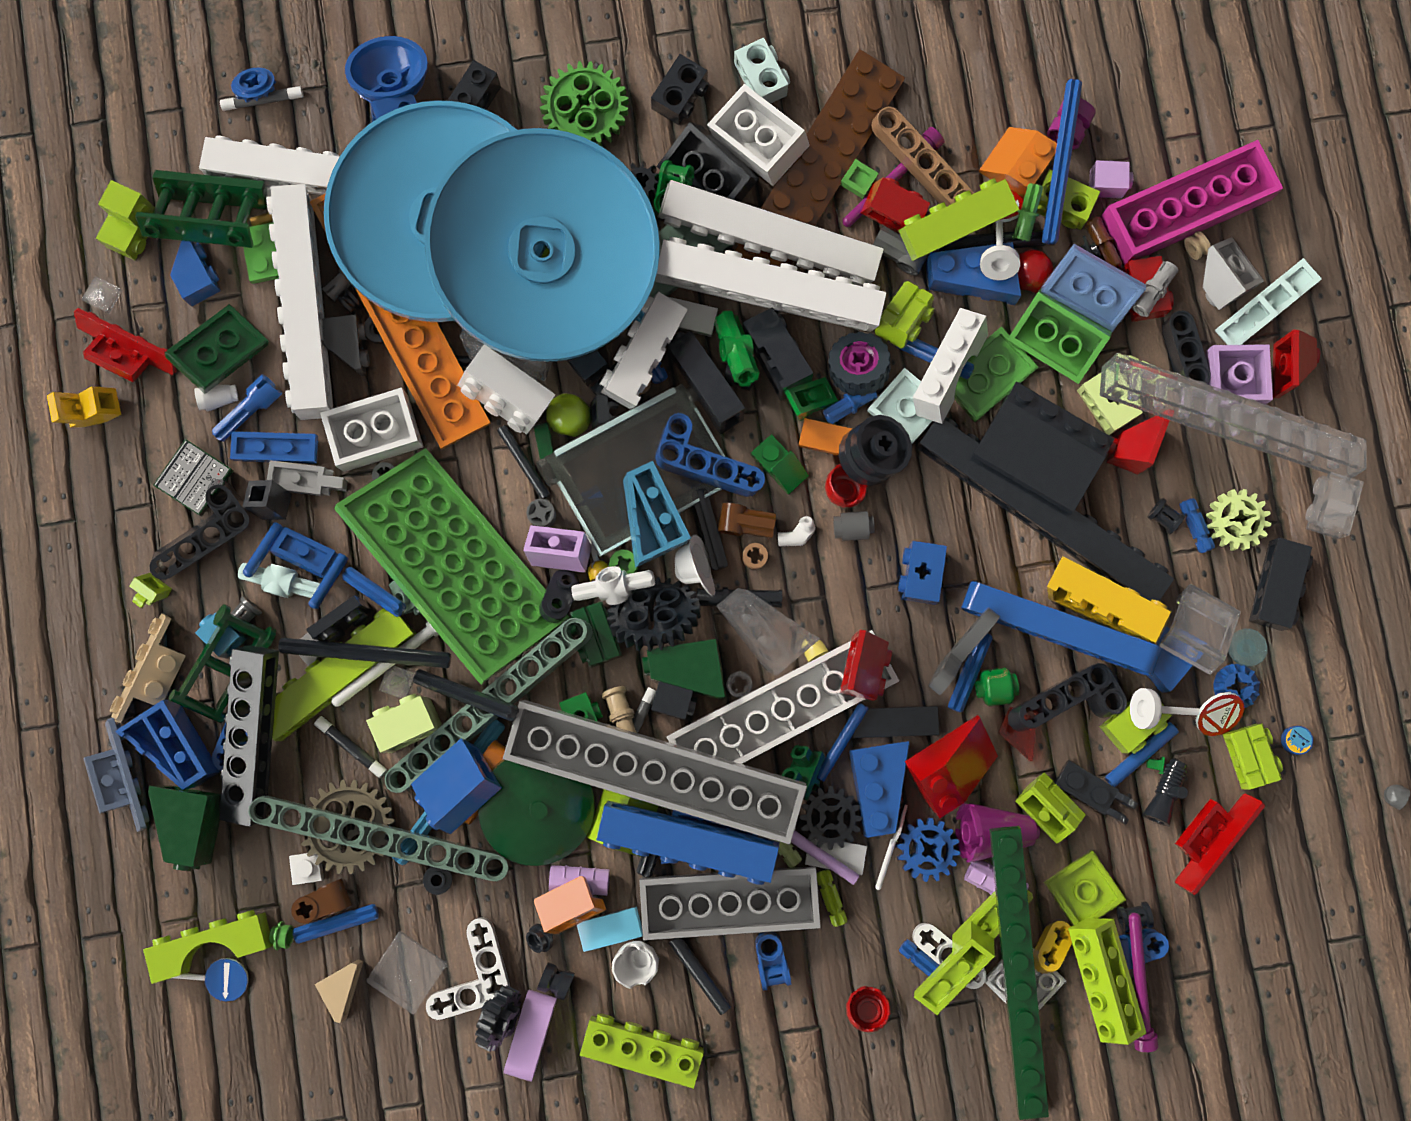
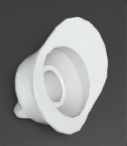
[675,535,715,596]

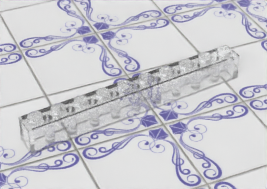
[1100,353,1367,481]

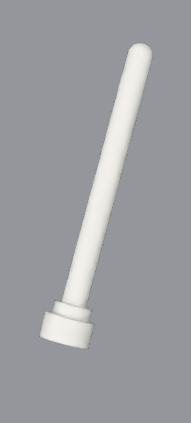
[332,622,439,707]

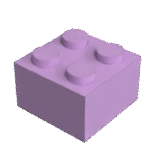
[1204,345,1273,408]

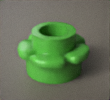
[269,921,294,950]

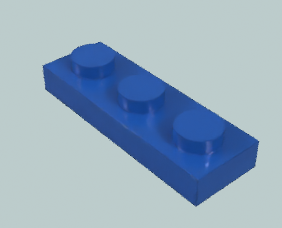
[230,432,318,464]

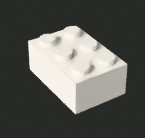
[707,84,810,186]
[457,345,555,434]
[320,388,423,472]

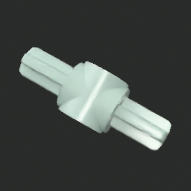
[238,563,320,598]

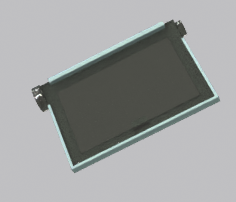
[536,384,738,557]

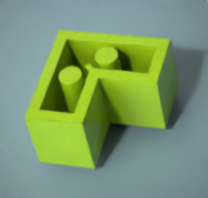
[96,180,155,261]

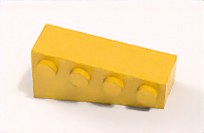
[1047,556,1171,645]

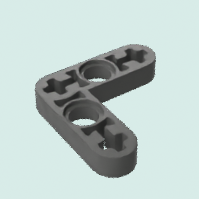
[928,607,1000,695]

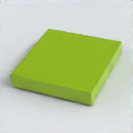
[1044,850,1126,926]

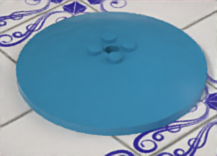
[324,101,546,322]
[425,128,659,362]

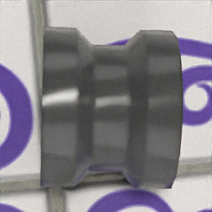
[526,499,557,527]

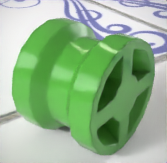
[609,550,638,574]

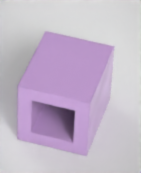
[1089,161,1133,198]

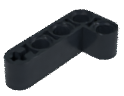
[149,479,250,580]
[1008,663,1127,732]

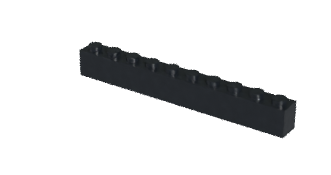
[916,417,1174,601]

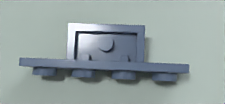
[84,718,149,832]

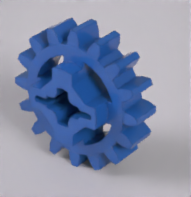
[896,818,960,882]

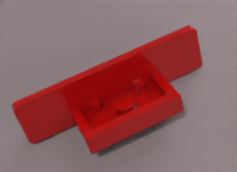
[74,308,177,382]
[1175,793,1265,895]

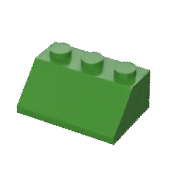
[1007,288,1112,384]

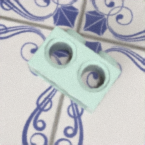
[734,38,790,103]

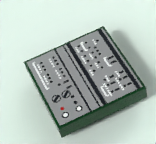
[153,439,234,517]

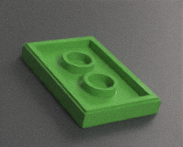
[954,326,1038,422]

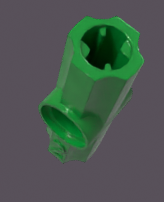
[714,311,759,386]

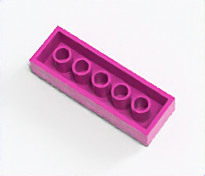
[1101,140,1283,265]

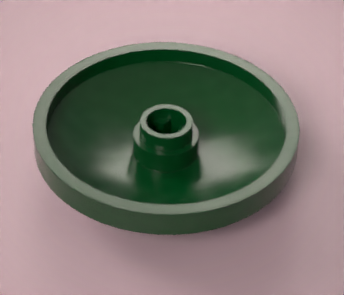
[478,759,594,866]

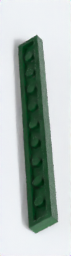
[989,826,1049,1120]

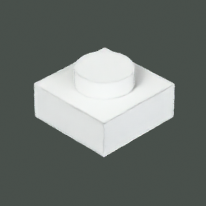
[289,853,324,885]

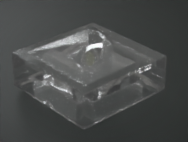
[81,276,122,314]
[379,666,415,699]

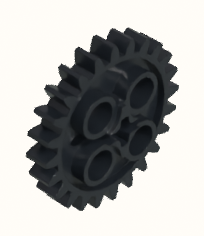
[607,577,701,652]

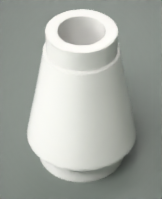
[194,385,239,412]

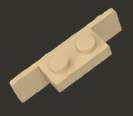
[110,613,186,723]

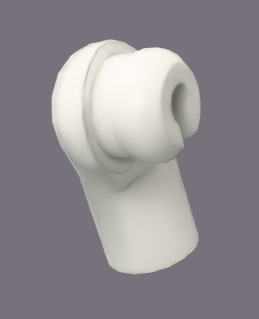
[778,516,815,546]

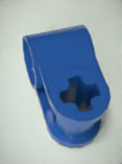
[1119,928,1169,970]
[755,931,792,991]

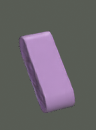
[503,990,557,1082]

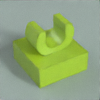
[129,573,172,608]

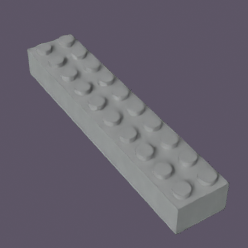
[503,700,807,844]

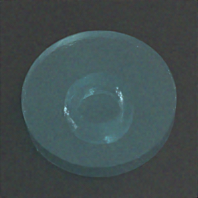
[1228,629,1267,667]

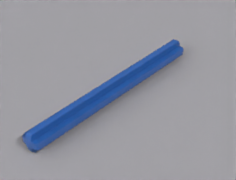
[1042,79,1082,244]

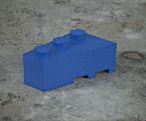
[925,242,1021,306]
[115,700,220,790]
[849,741,909,838]

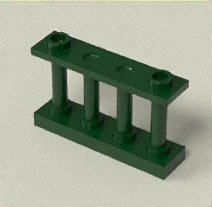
[135,170,268,248]

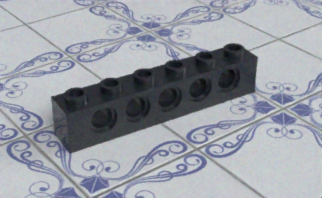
[219,645,279,826]

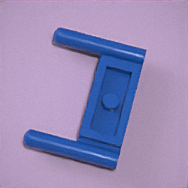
[243,522,348,609]

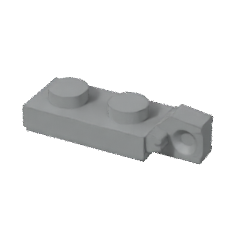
[267,460,348,496]

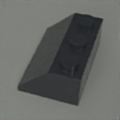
[656,122,760,202]

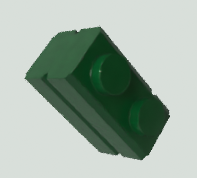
[570,601,623,668]

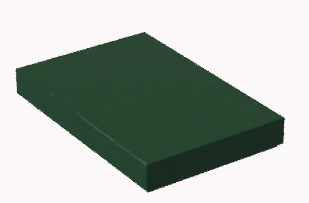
[164,304,269,394]

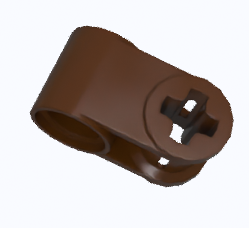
[291,878,352,924]

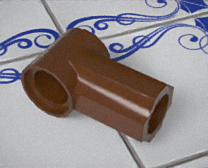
[718,503,776,539]

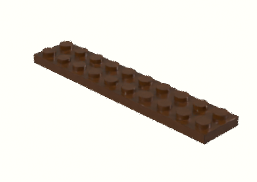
[735,49,906,267]

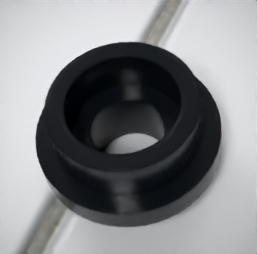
[423,867,453,895]
[526,924,553,953]

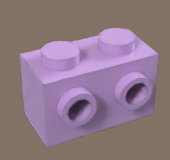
[523,525,592,572]

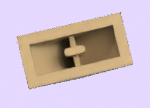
[315,960,363,1023]

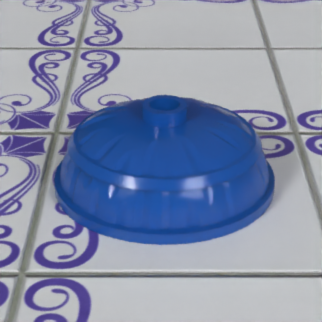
[345,36,428,102]

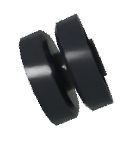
[839,415,912,486]

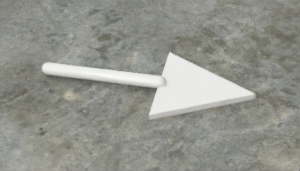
[876,805,908,890]

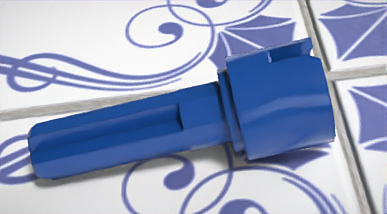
[212,374,283,441]

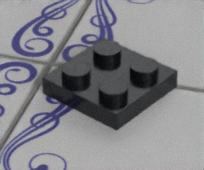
[306,595,372,642]

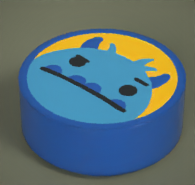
[1281,726,1313,755]

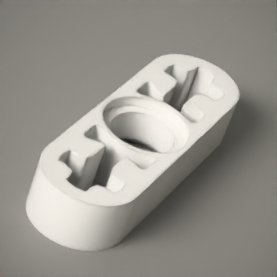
[912,923,986,989]

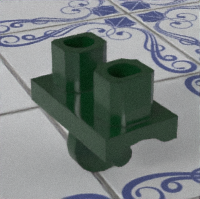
[782,745,825,800]

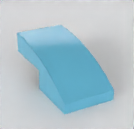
[577,907,643,952]

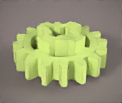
[1206,489,1271,551]

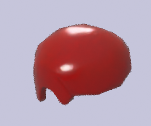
[1017,250,1054,294]
[824,464,867,508]
[846,986,891,1033]

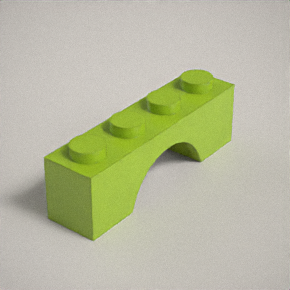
[143,910,273,984]

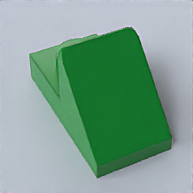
[785,377,838,422]
[751,434,809,495]

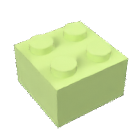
[366,694,442,753]

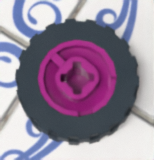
[828,332,891,396]

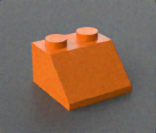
[979,127,1057,201]

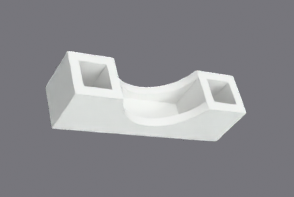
[913,308,988,424]

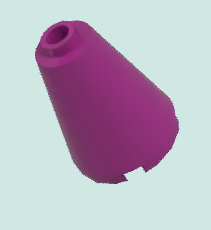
[955,803,1040,862]

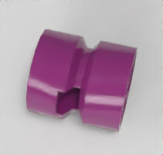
[1047,98,1096,150]

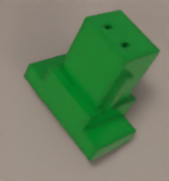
[1146,757,1166,774]

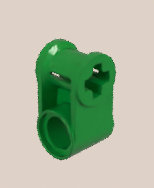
[654,160,694,213]

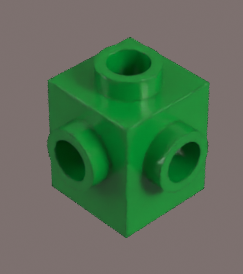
[559,692,603,722]

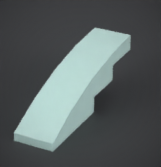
[1214,258,1321,345]

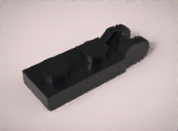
[1054,760,1138,825]

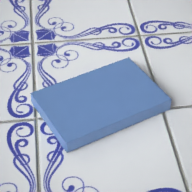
[1041,244,1146,332]

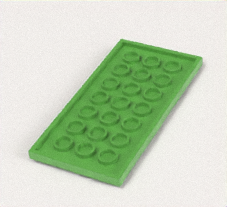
[335,448,569,685]

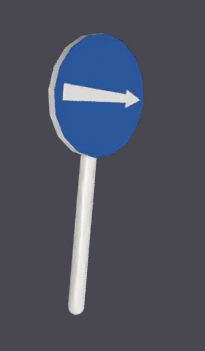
[173,958,249,1002]

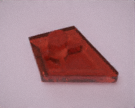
[998,707,1036,762]

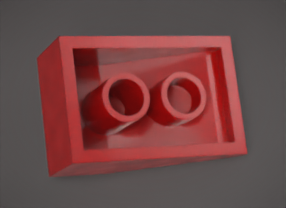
[840,629,892,701]
[905,715,998,818]

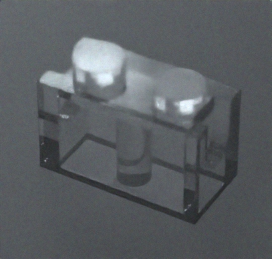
[1305,472,1364,539]

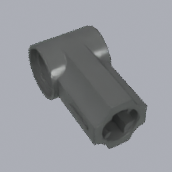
[873,226,929,276]

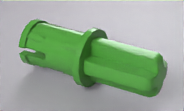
[1013,183,1043,241]

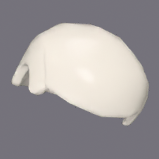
[612,941,659,989]

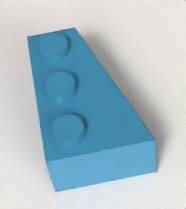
[623,461,691,568]

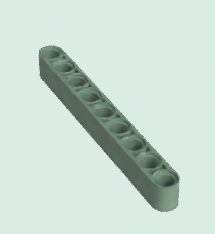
[384,618,593,793]
[248,796,508,881]

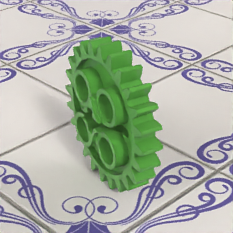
[540,61,629,147]

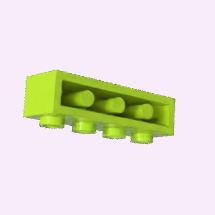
[898,178,1019,261]
[1068,918,1146,1045]
[580,1013,704,1089]

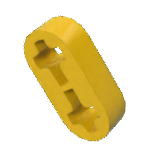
[1033,921,1072,974]

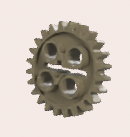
[299,780,395,874]

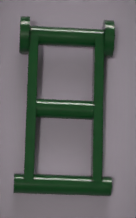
[169,604,276,723]

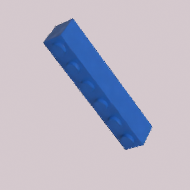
[596,800,780,885]

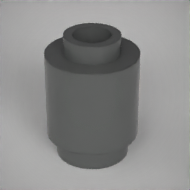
[833,511,875,541]

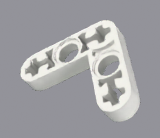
[426,917,510,1020]

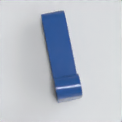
[655,413,765,497]

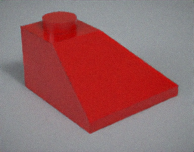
[1273,329,1320,399]
[1107,410,1173,475]

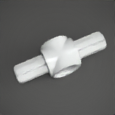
[572,566,655,605]

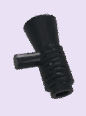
[1142,759,1188,827]

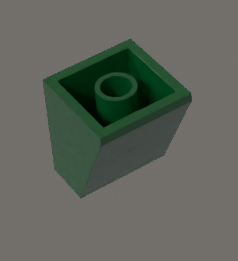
[642,639,725,700]
[148,785,221,871]

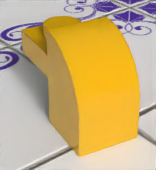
[47,386,121,428]

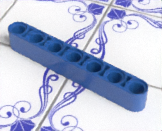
[961,582,1162,676]

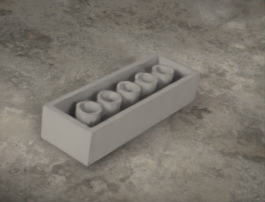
[639,866,820,940]

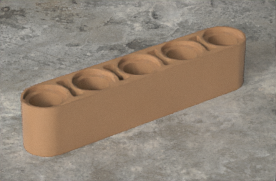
[871,107,974,206]

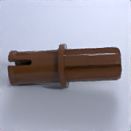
[1085,217,1122,268]

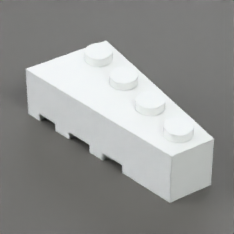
[600,292,688,409]

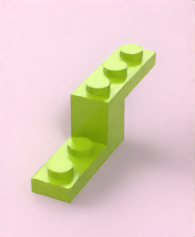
[914,890,1033,1015]

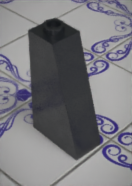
[667,331,745,435]

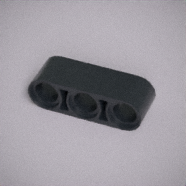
[1162,310,1211,394]

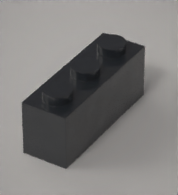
[1249,537,1313,631]

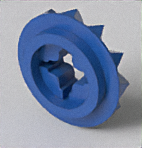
[231,68,276,103]
[1213,664,1261,708]

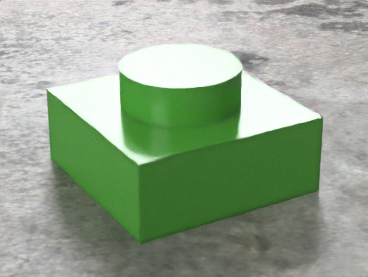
[840,159,879,199]

